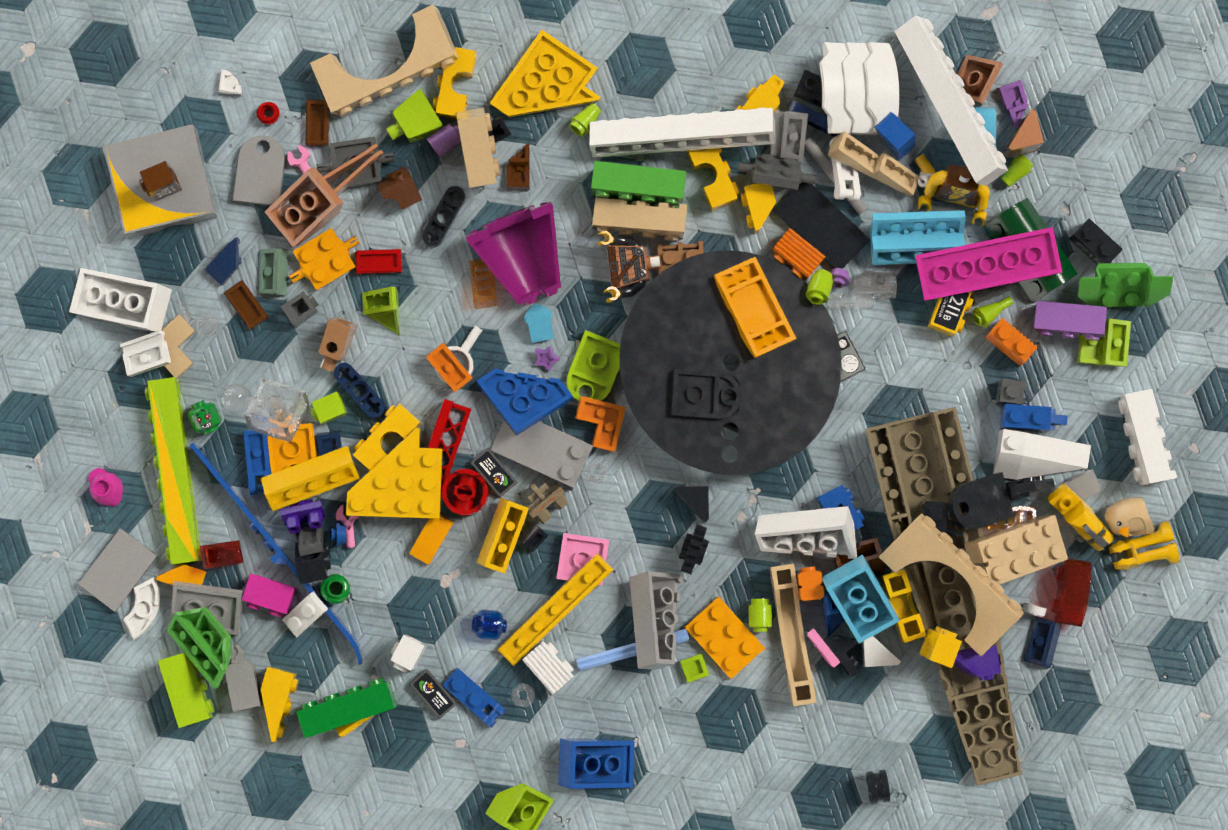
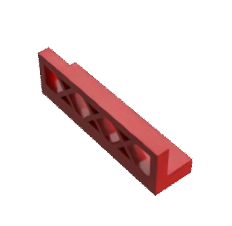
[428,399,472,496]

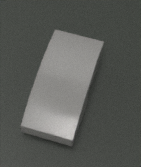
[1049,469,1102,500]

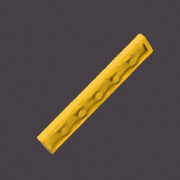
[497,553,613,666]

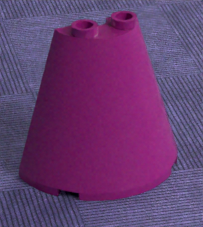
[466,202,561,306]

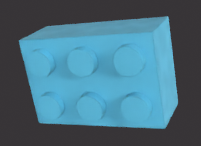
[822,555,900,643]

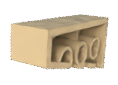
[592,198,687,242]

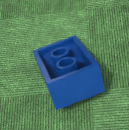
[558,738,635,789]

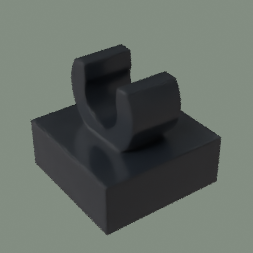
[518,521,548,552]

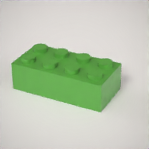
[591,161,686,208]

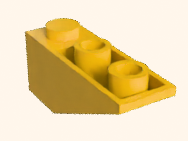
[261,666,299,742]

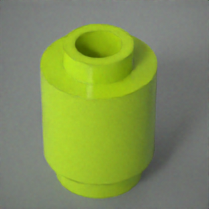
[806,269,833,305]
[749,599,772,632]

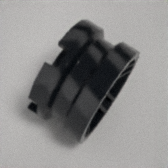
[866,769,890,804]

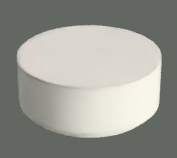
[1022,602,1047,617]

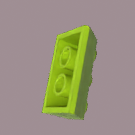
[158,653,215,728]

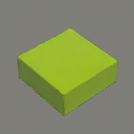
[680,653,709,683]

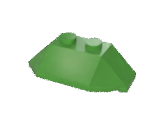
[167,607,233,689]

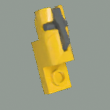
[1047,483,1114,551]

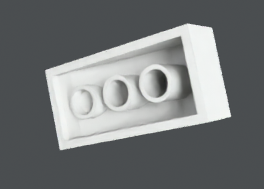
[69,268,172,332]

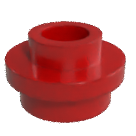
[257,102,280,125]

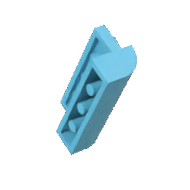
[870,210,966,265]

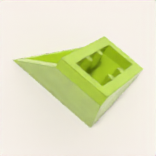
[362,287,400,336]

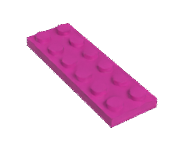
[915,227,1062,301]

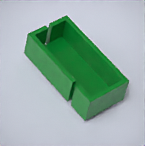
[296,678,398,738]

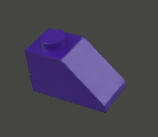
[954,645,1001,681]

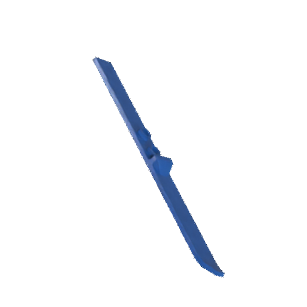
[189,443,363,665]

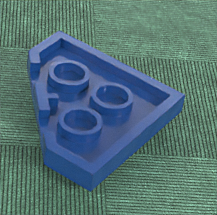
[476,369,573,436]

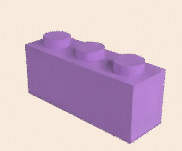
[1034,301,1107,341]

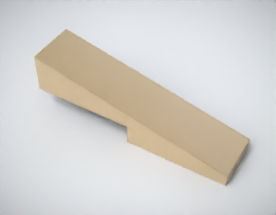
[828,131,919,196]

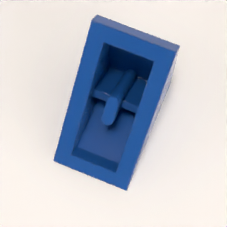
[874,112,916,160]

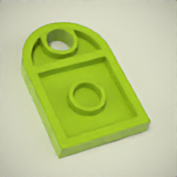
[567,330,620,402]

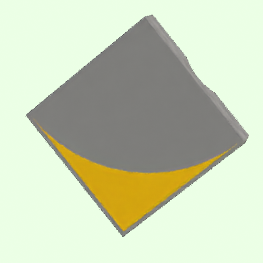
[103,124,218,239]

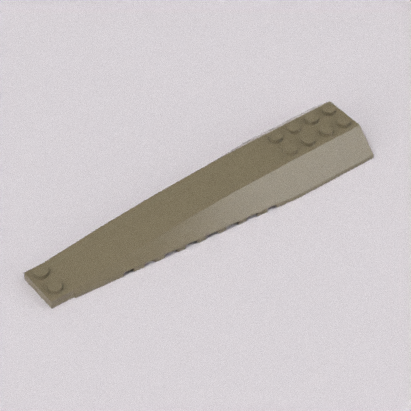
[865,407,1022,786]

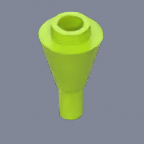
[972,296,1013,328]

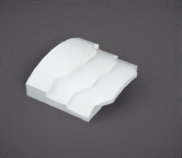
[819,42,899,135]

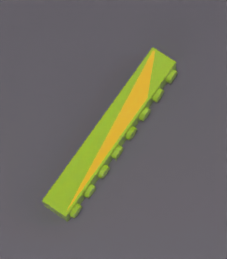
[145,377,202,565]

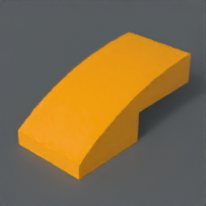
[409,514,454,565]

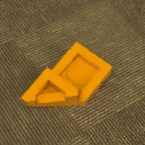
[155,564,206,585]

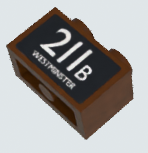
[139,161,182,201]

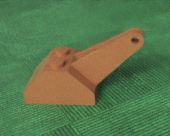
[265,144,384,247]

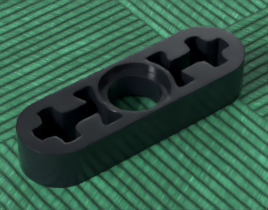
[422,186,466,248]

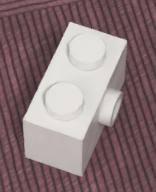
[391,635,428,673]

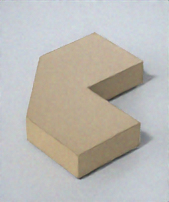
[162,314,196,378]

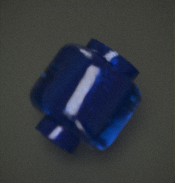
[472,609,507,641]

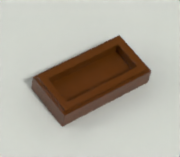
[306,100,330,146]
[224,280,269,331]

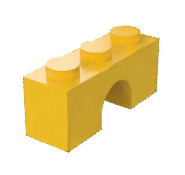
[433,47,477,121]
[686,148,740,212]
[353,403,422,470]
[880,569,927,643]
[919,626,962,668]

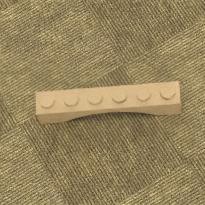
[769,564,817,706]

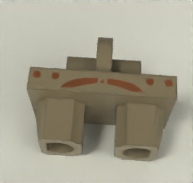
[527,482,568,524]

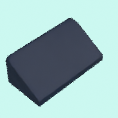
[1024,616,1062,668]

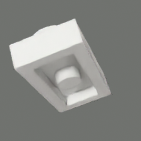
[282,591,328,637]

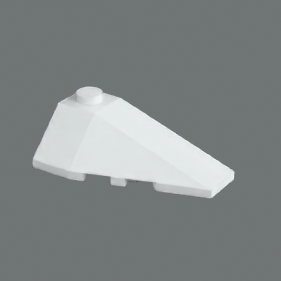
[993,429,1091,480]

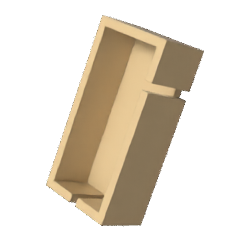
[964,515,1068,585]

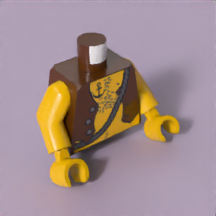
[918,165,990,227]

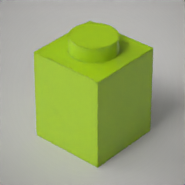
[310,392,348,425]

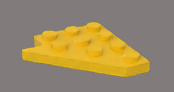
[490,30,601,118]
[346,428,443,519]

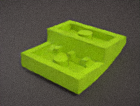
[1077,319,1131,367]

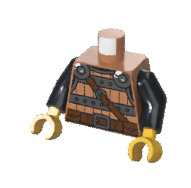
[597,231,662,303]

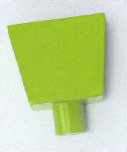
[386,88,443,143]

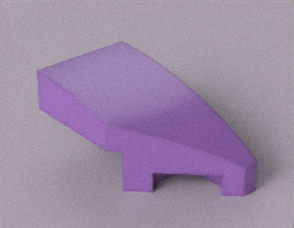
[998,80,1029,128]

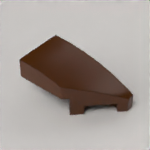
[507,144,530,190]

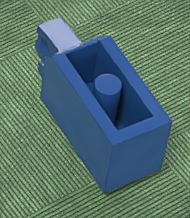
[1000,404,1068,432]

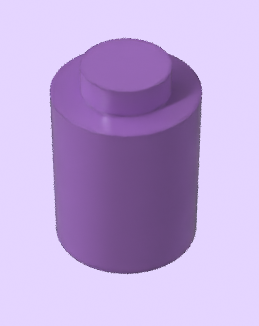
[427,123,461,158]

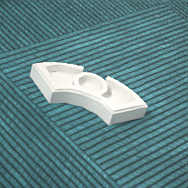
[123,577,160,640]

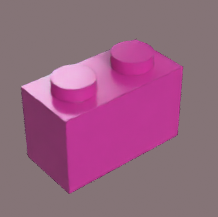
[242,573,297,617]

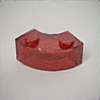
[1050,558,1092,627]

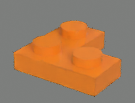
[575,396,626,452]

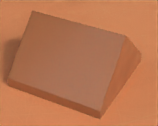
[957,55,1003,107]
[1003,109,1044,159]

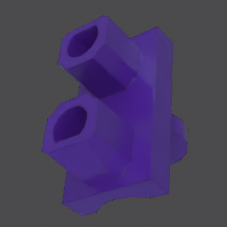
[280,499,326,534]

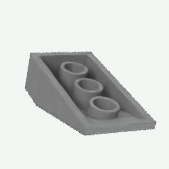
[491,421,593,489]

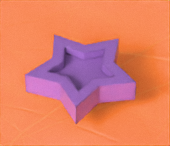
[535,345,561,372]

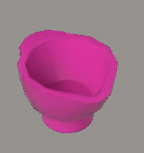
[88,468,123,507]

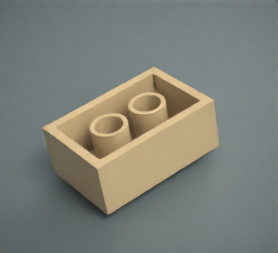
[457,107,500,188]

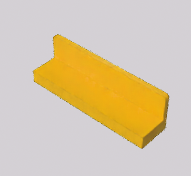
[261,446,360,511]

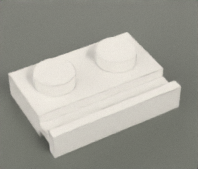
[120,330,171,377]

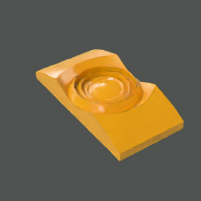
[714,257,796,358]

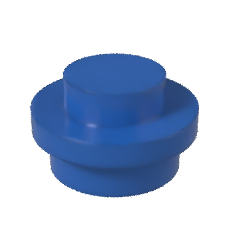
[330,523,346,546]

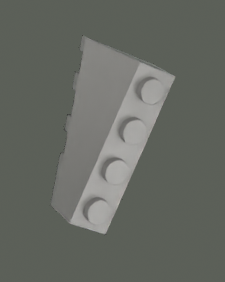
[629,571,682,670]

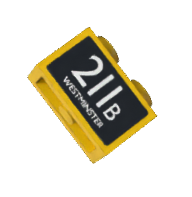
[927,292,974,337]

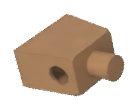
[318,317,358,372]

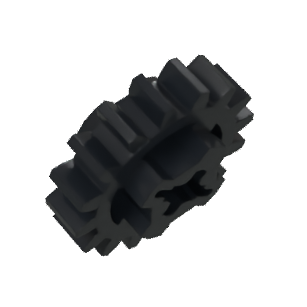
[679,524,709,575]

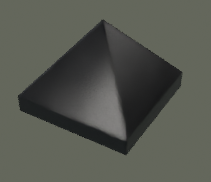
[488,116,511,143]

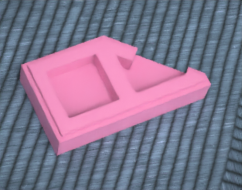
[807,628,840,667]

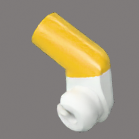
[914,154,935,188]

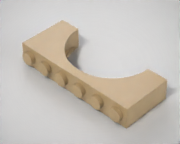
[310,5,459,117]
[879,513,1024,656]

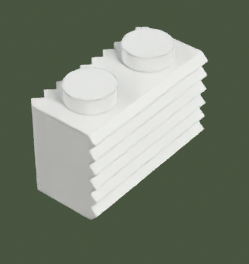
[522,641,574,695]

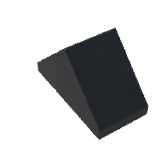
[672,486,709,523]

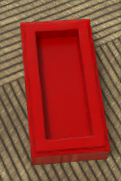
[355,249,402,274]

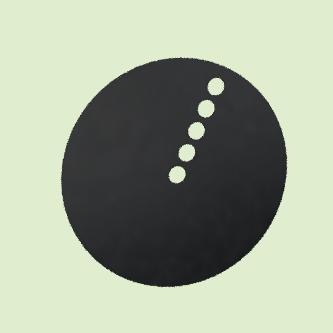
[619,251,842,475]

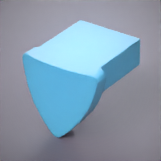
[524,304,554,343]

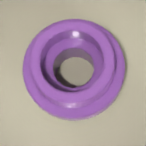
[830,268,850,288]

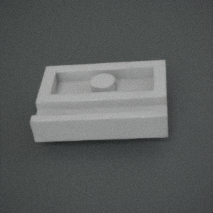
[770,110,808,160]

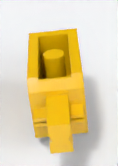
[736,75,785,113]

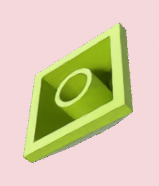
[485,783,554,830]

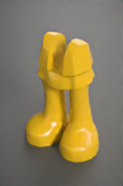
[1109,520,1180,570]

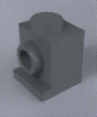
[281,291,319,328]

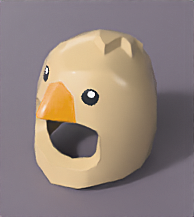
[1105,497,1154,538]

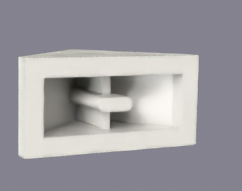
[861,636,901,667]

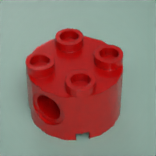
[442,469,489,516]

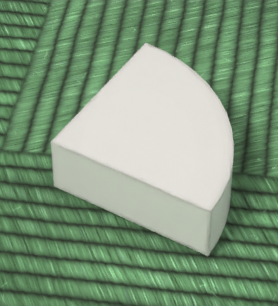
[218,69,242,96]

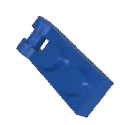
[243,429,271,495]
[442,668,507,728]

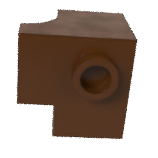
[377,166,422,210]

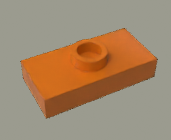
[426,342,473,392]

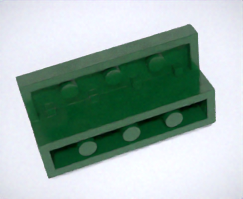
[983,198,1078,303]

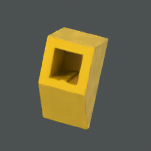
[740,183,776,234]

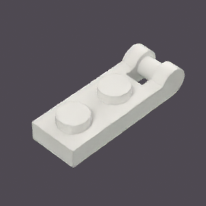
[829,138,861,201]

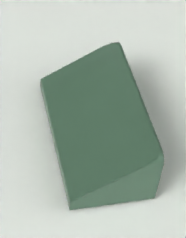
[258,248,289,296]

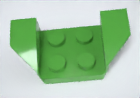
[1077,263,1173,308]

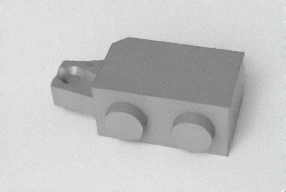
[222,645,263,712]

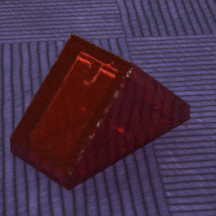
[200,540,244,570]

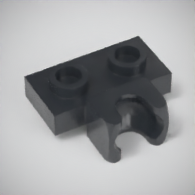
[1006,475,1055,500]

